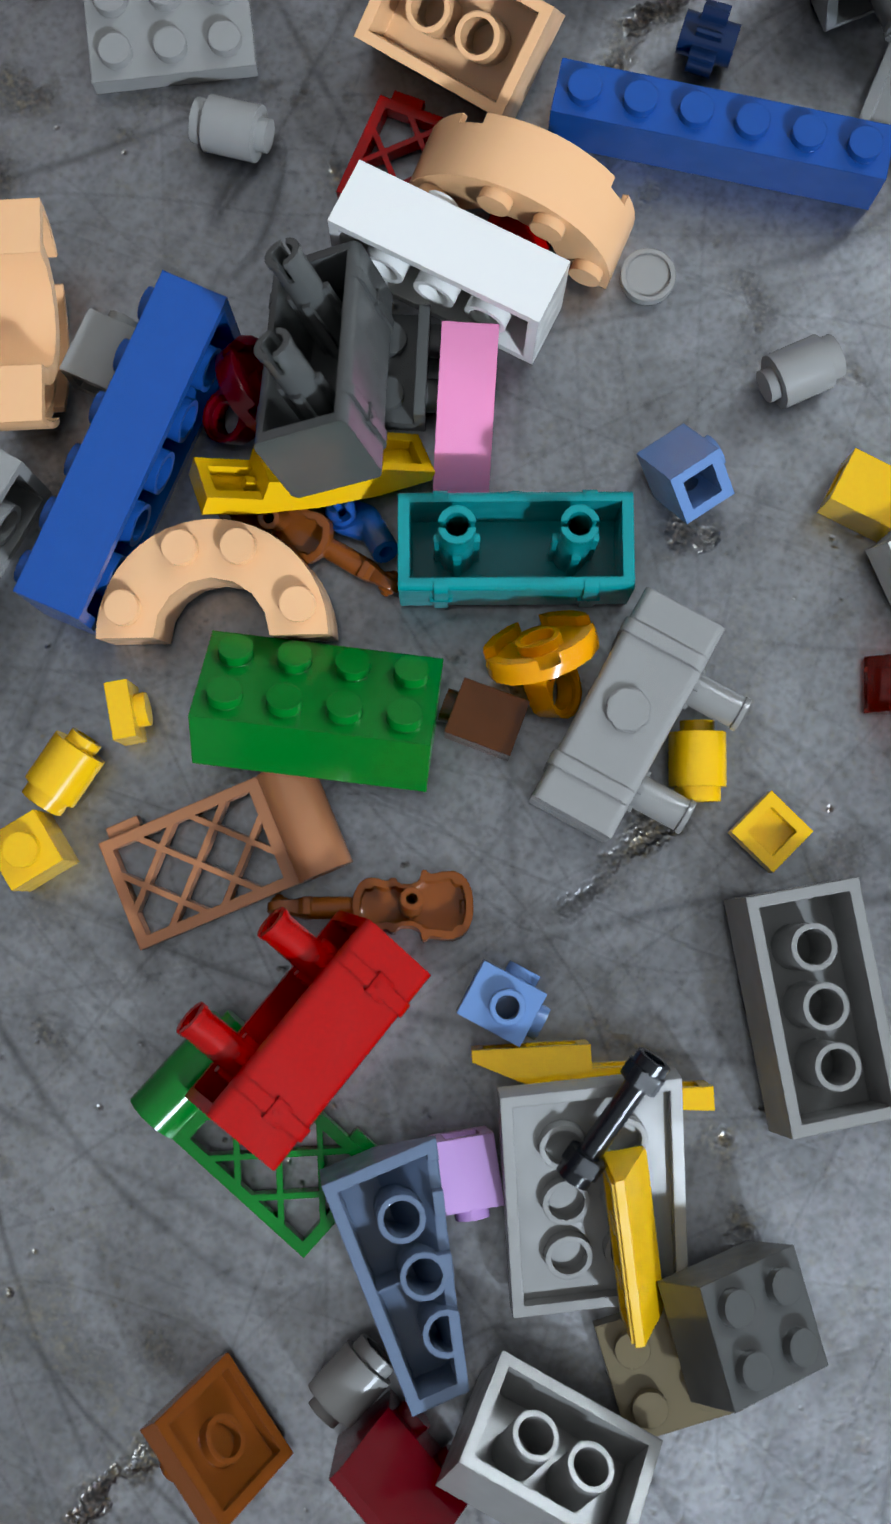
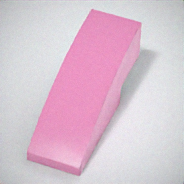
[432,321,499,493]

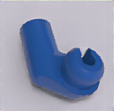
[325,501,398,563]

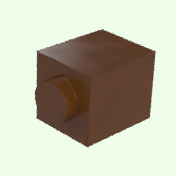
[437,677,530,761]

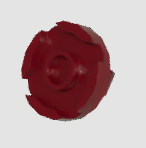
[203,335,263,445]

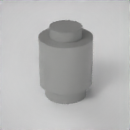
[188,94,275,163]
[756,334,847,409]
[308,1333,394,1429]

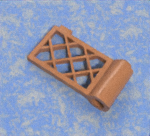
[99,772,353,950]

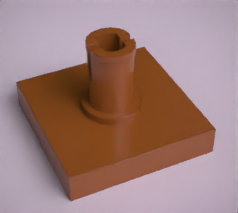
[140,1352,293,1524]

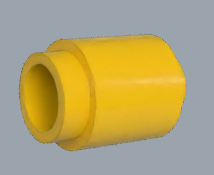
[668,719,727,802]
[22,727,105,817]

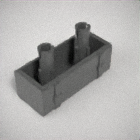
[254,237,394,498]

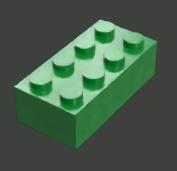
[188,630,443,792]

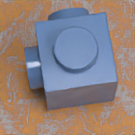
[636,423,735,524]
[456,959,551,1047]

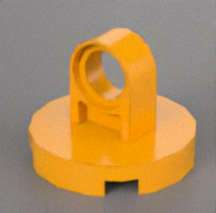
[483,610,599,719]

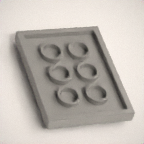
[496,1068,688,1319]

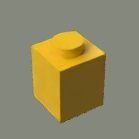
[817,448,891,543]
[0,809,80,892]

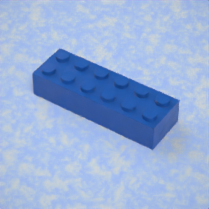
[13,270,241,636]

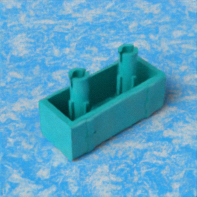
[398,490,635,608]

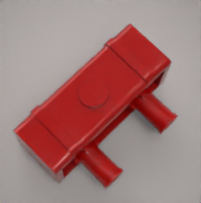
[176,907,431,1171]

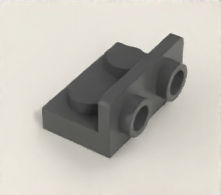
[385,304,442,432]

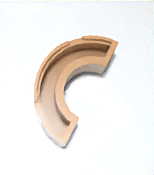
[409,112,635,289]
[0,197,70,431]
[96,519,339,645]

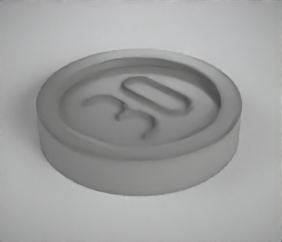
[620,248,676,305]

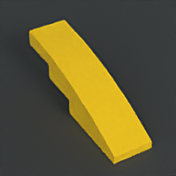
[189,432,435,515]
[471,1039,715,1111]

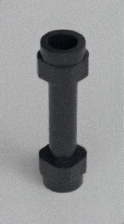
[556,1047,671,1191]

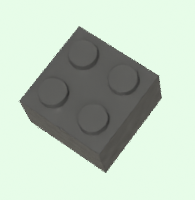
[657,1240,828,1413]

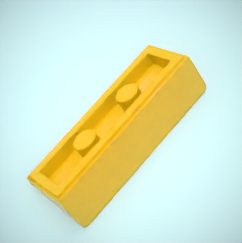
[602,1146,664,1348]

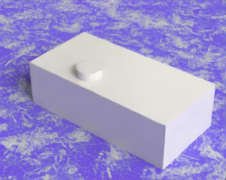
[327,159,570,364]

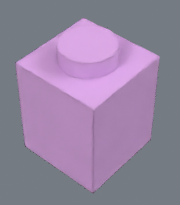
[428,1126,505,1222]

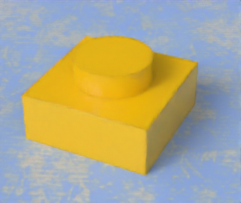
[103,679,153,746]
[727,790,813,873]

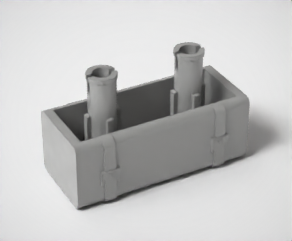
[529,587,752,843]

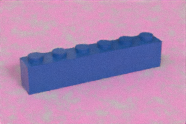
[548,58,891,210]

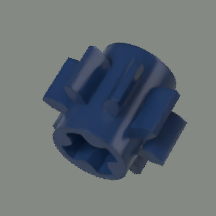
[675,0,742,78]

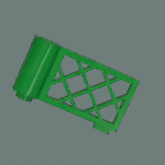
[130,1010,378,1258]

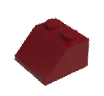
[329,1389,468,1524]

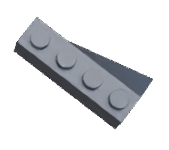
[319,1135,470,1417]

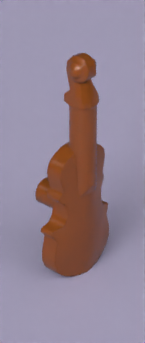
[219,509,398,597]
[267,870,473,942]

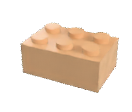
[354,0,565,118]

